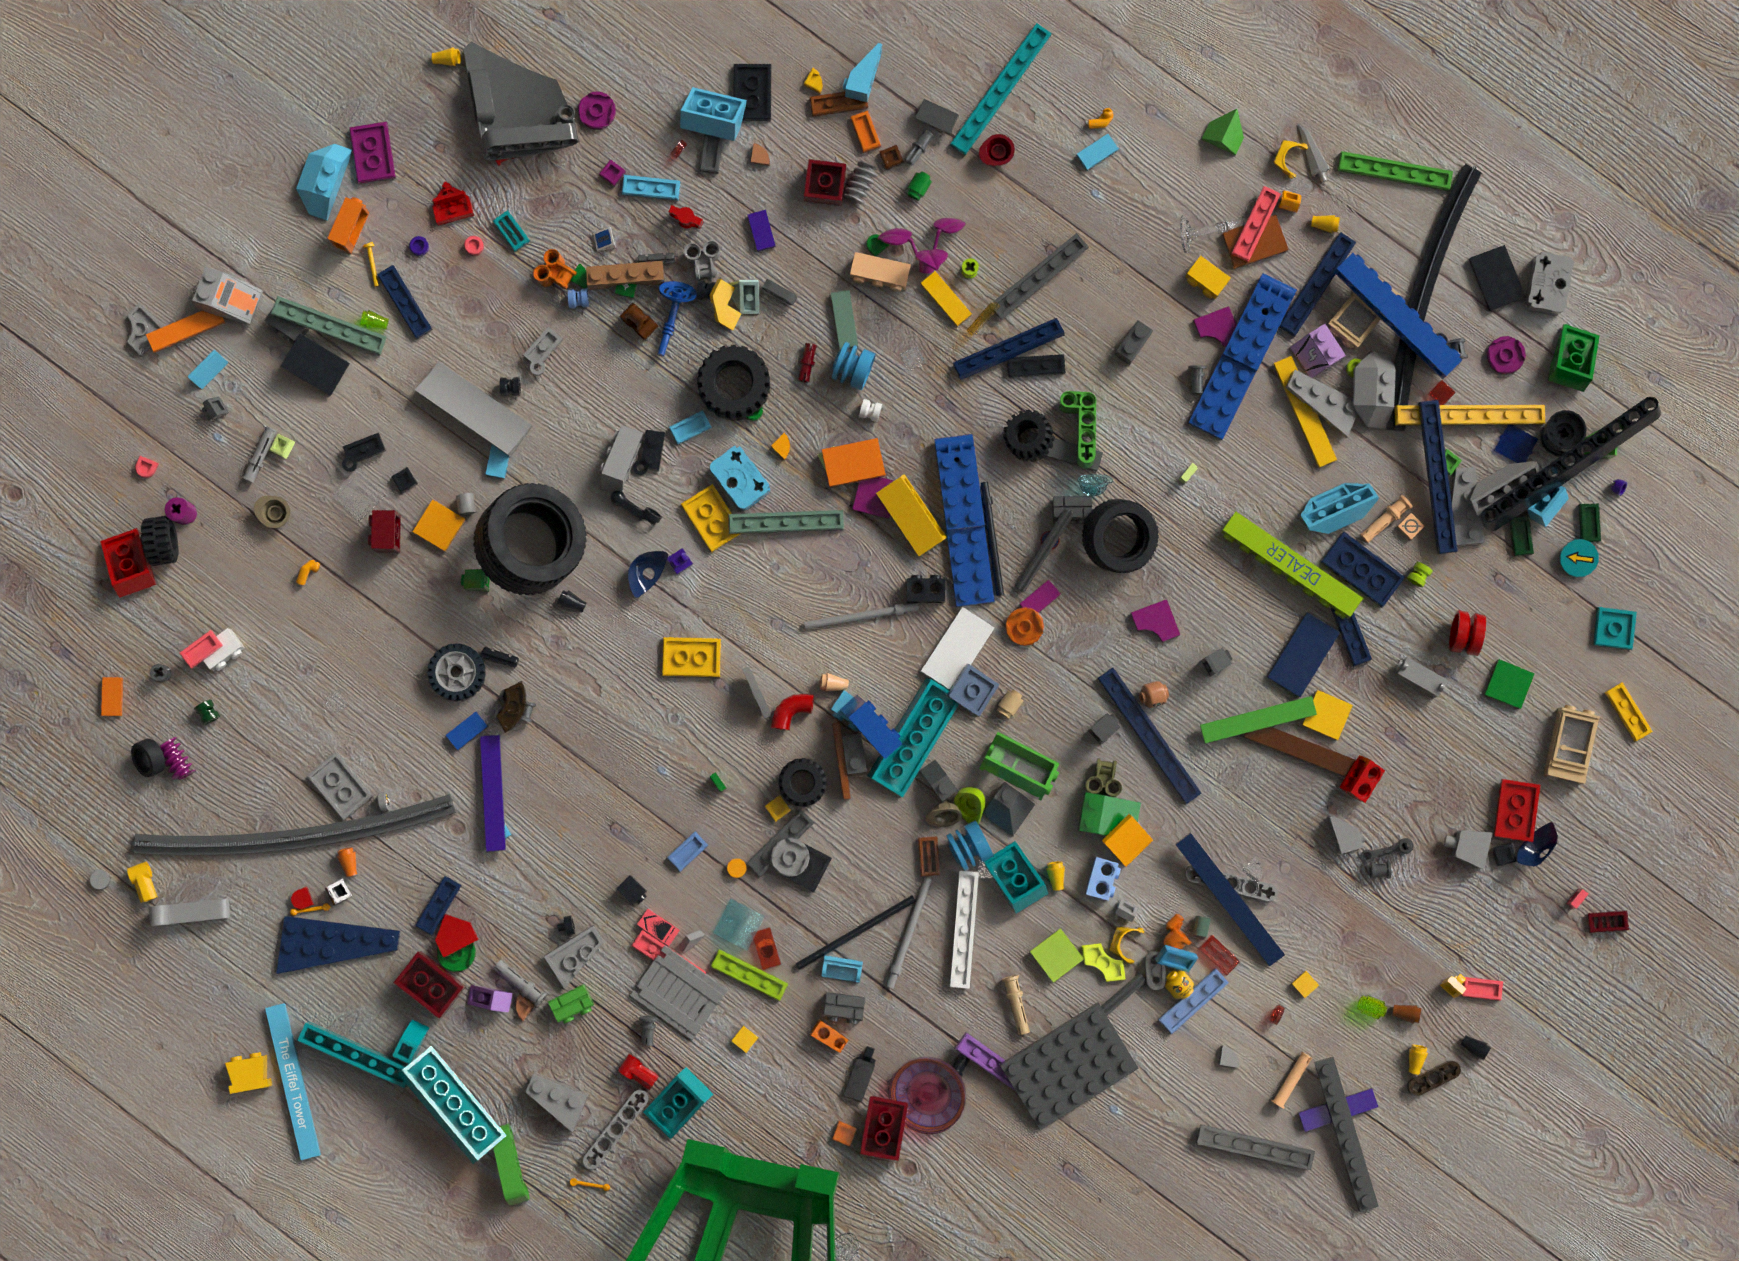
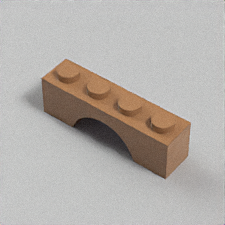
[586,261,665,290]

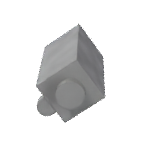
[1395,657,1447,698]

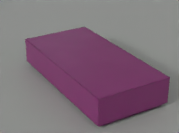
[1019,580,1061,613]

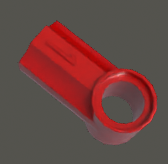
[618,1054,659,1090]

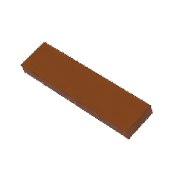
[832,722,851,800]

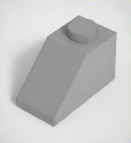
[1327,816,1365,854]

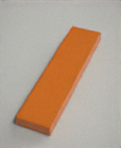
[146,311,225,353]

